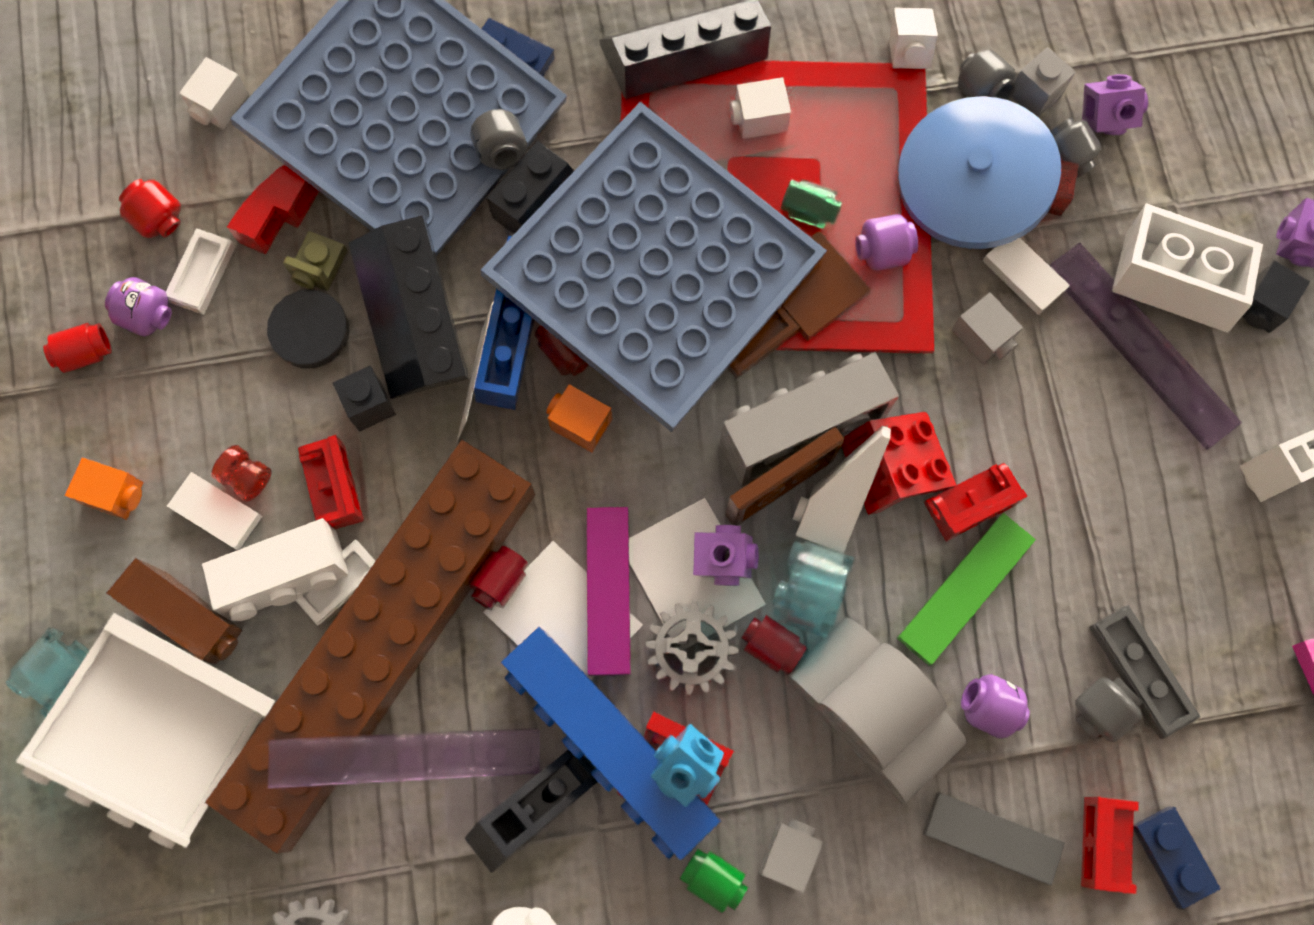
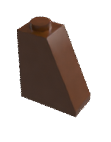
[106,558,243,665]

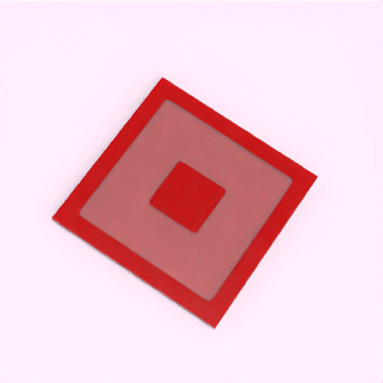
[620,60,935,354]

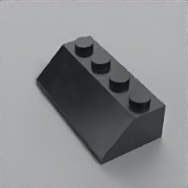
[599,0,772,99]
[348,215,469,399]

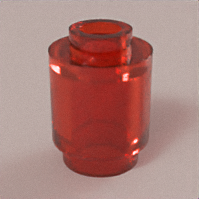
[535,325,589,376]

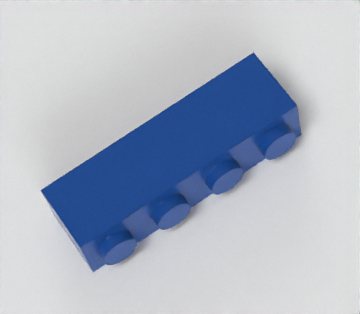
[474,236,535,410]

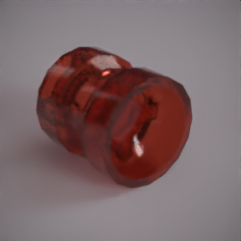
[211,445,272,502]

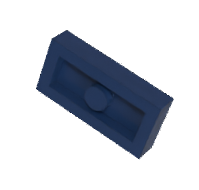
[481,18,555,76]
[1133,806,1221,909]

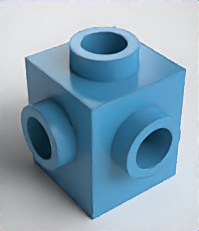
[650,724,724,807]

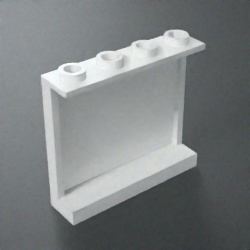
[16,613,275,849]

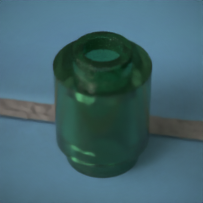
[781,179,843,230]

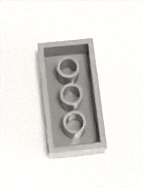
[720,352,899,487]

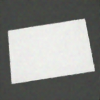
[456,302,493,443]
[629,498,766,650]
[483,541,643,680]

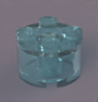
[773,541,855,639]
[5,627,90,718]

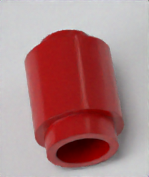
[43,323,112,373]

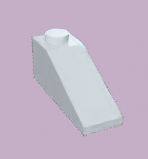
[793,426,891,554]
[1239,430,1314,502]

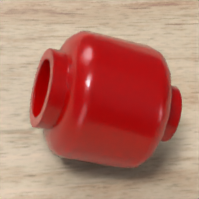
[119,179,181,238]

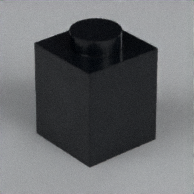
[1242,260,1310,333]
[333,365,396,432]

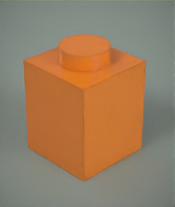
[546,384,613,453]
[64,457,144,520]

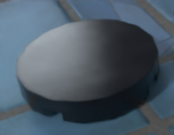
[267,290,349,368]

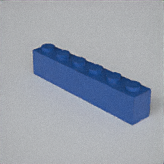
[501,626,721,860]

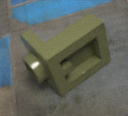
[283,231,348,291]

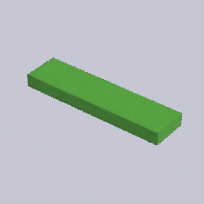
[897,513,1036,666]

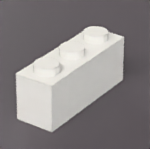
[202,518,349,621]

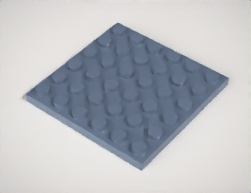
[230,0,567,256]
[481,102,827,432]

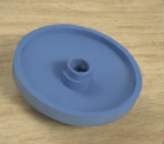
[898,97,1061,249]

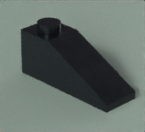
[464,749,598,873]

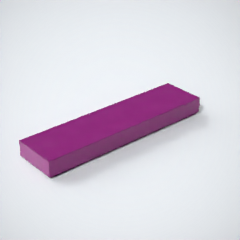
[587,507,631,676]

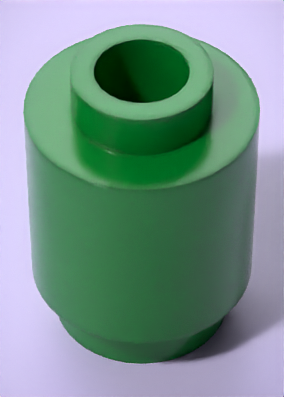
[679,848,748,913]

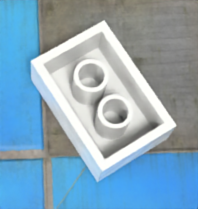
[1112,204,1263,333]

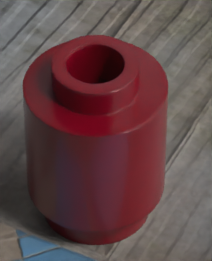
[469,545,529,611]
[741,615,807,674]

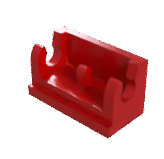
[298,435,364,529]
[924,463,1028,542]
[1081,797,1139,894]

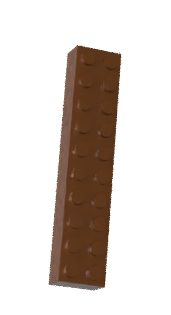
[205,440,536,854]

